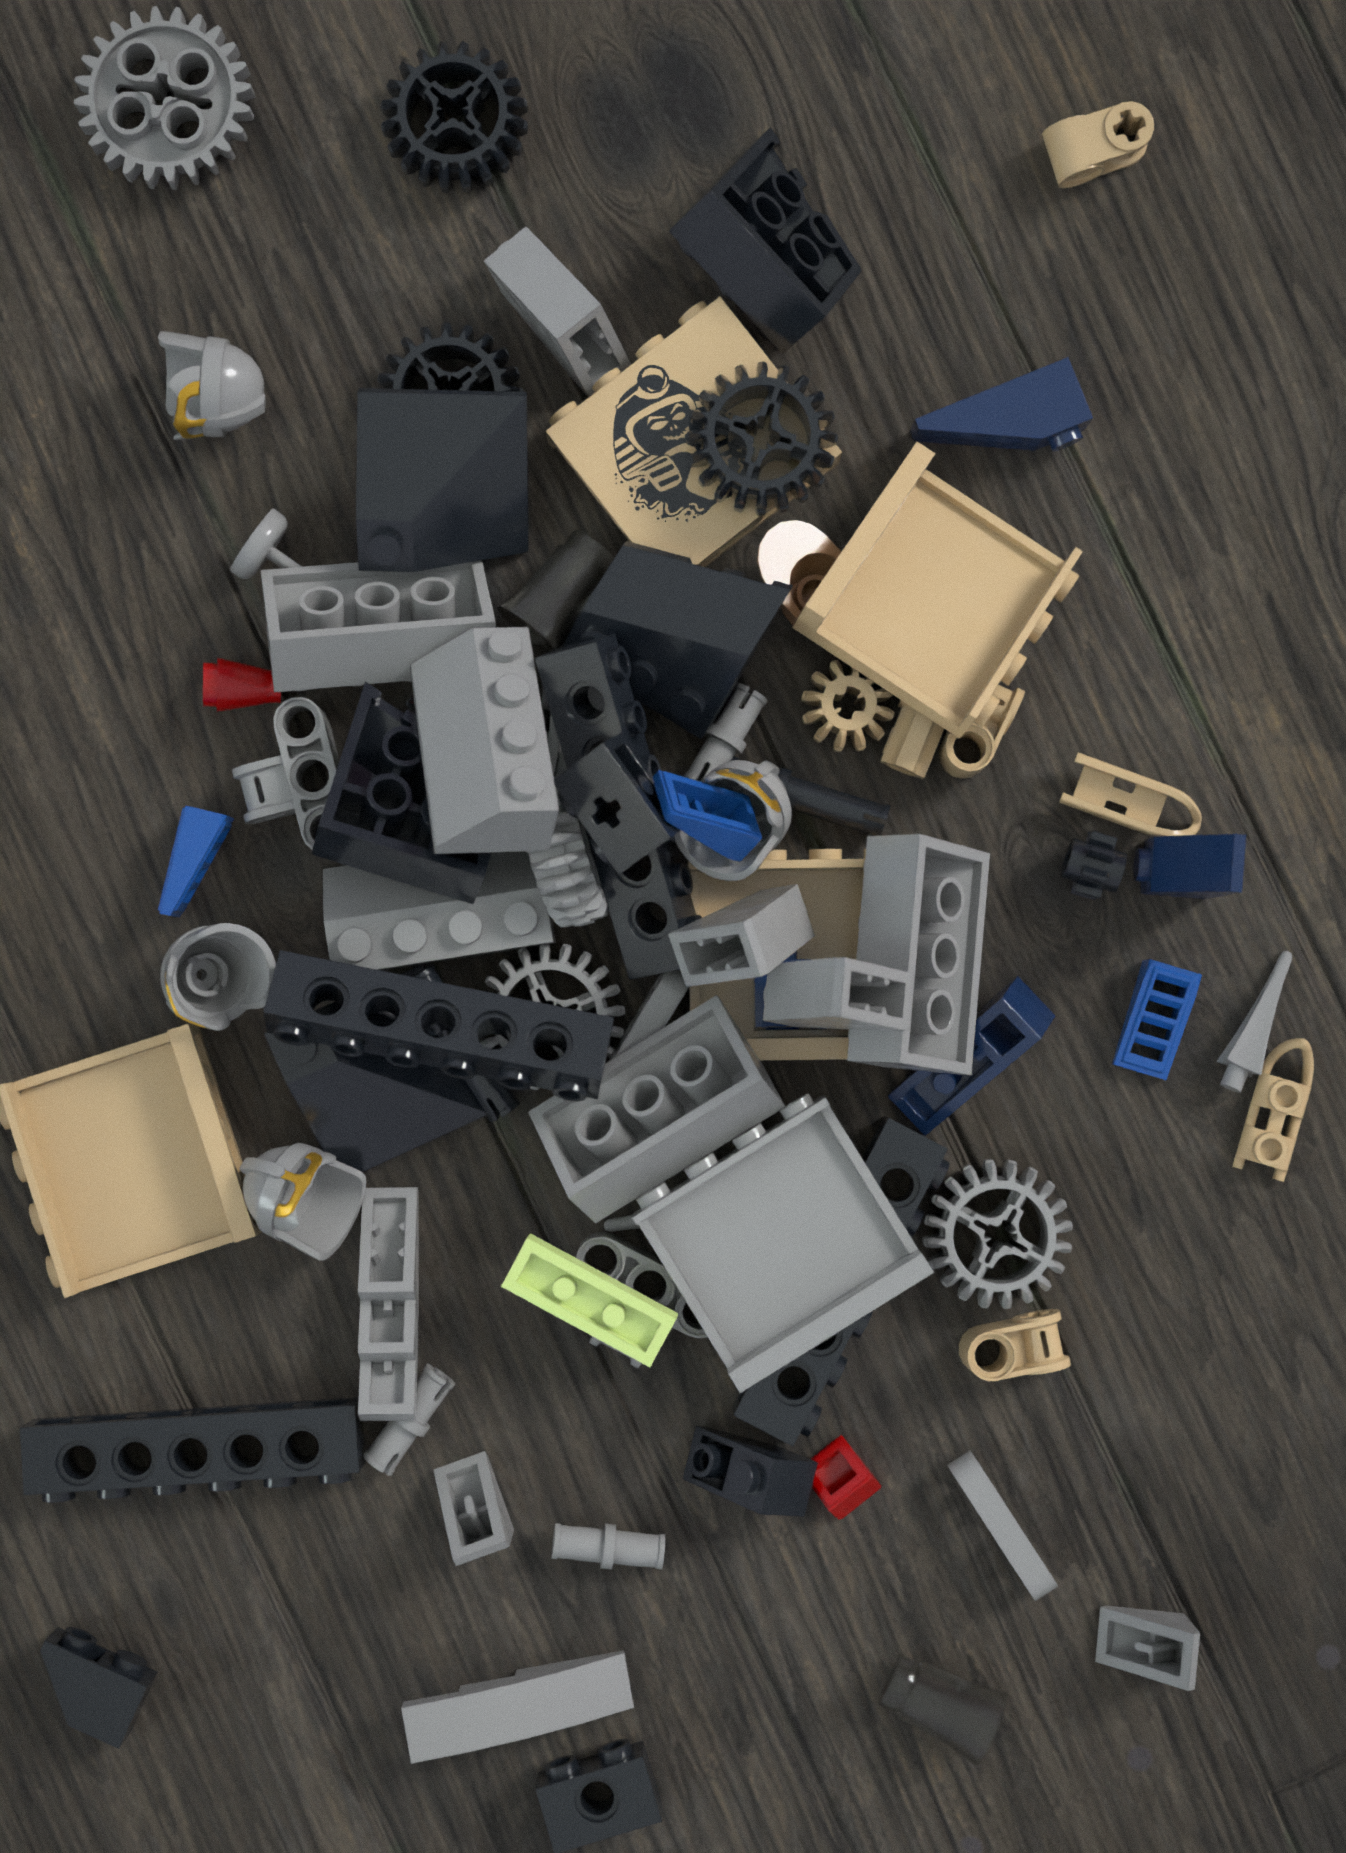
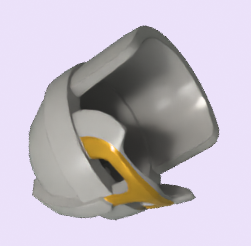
[158,331,266,440]
[674,760,792,881]
[160,923,276,1031]
[239,1143,366,1260]

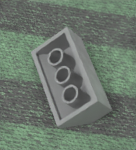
[261,560,496,692]
[410,627,559,854]
[847,834,990,1075]
[323,851,556,971]
[528,995,786,1224]

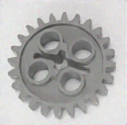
[74,6,255,190]

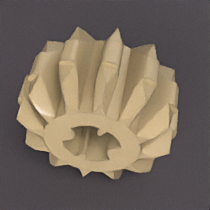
[801,660,894,753]

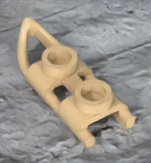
[1059,752,1202,837]
[1232,1038,1314,1182]

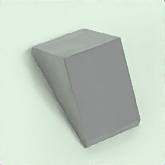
[433,1451,514,1566]
[1095,1606,1200,1691]

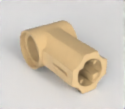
[880,700,944,779]

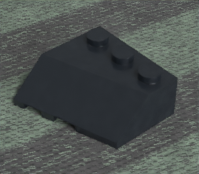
[669,127,862,354]
[563,541,793,739]
[311,681,492,904]

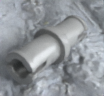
[683,683,768,781]
[363,1364,455,1476]
[551,1523,665,1570]

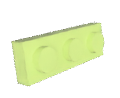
[501,1233,678,1367]

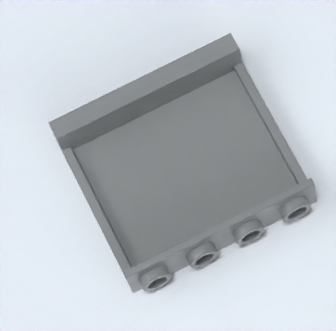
[632,1093,934,1393]

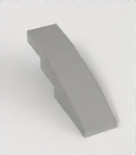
[358,1187,419,1421]
[401,1650,634,1764]

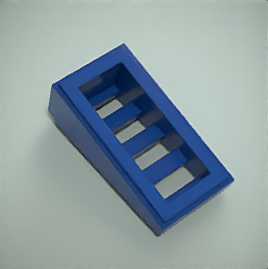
[652,770,762,862]
[158,805,234,918]
[1112,959,1202,1080]

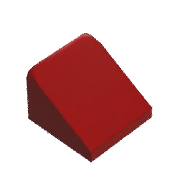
[811,1435,882,1520]

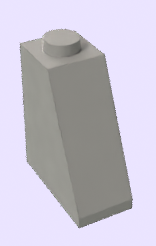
[484,227,631,398]
[668,884,815,987]
[763,957,913,1031]

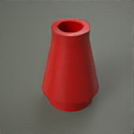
[203,658,281,712]

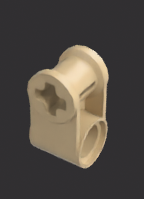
[1042,101,1154,188]
[939,685,1025,779]
[959,1309,1071,1381]

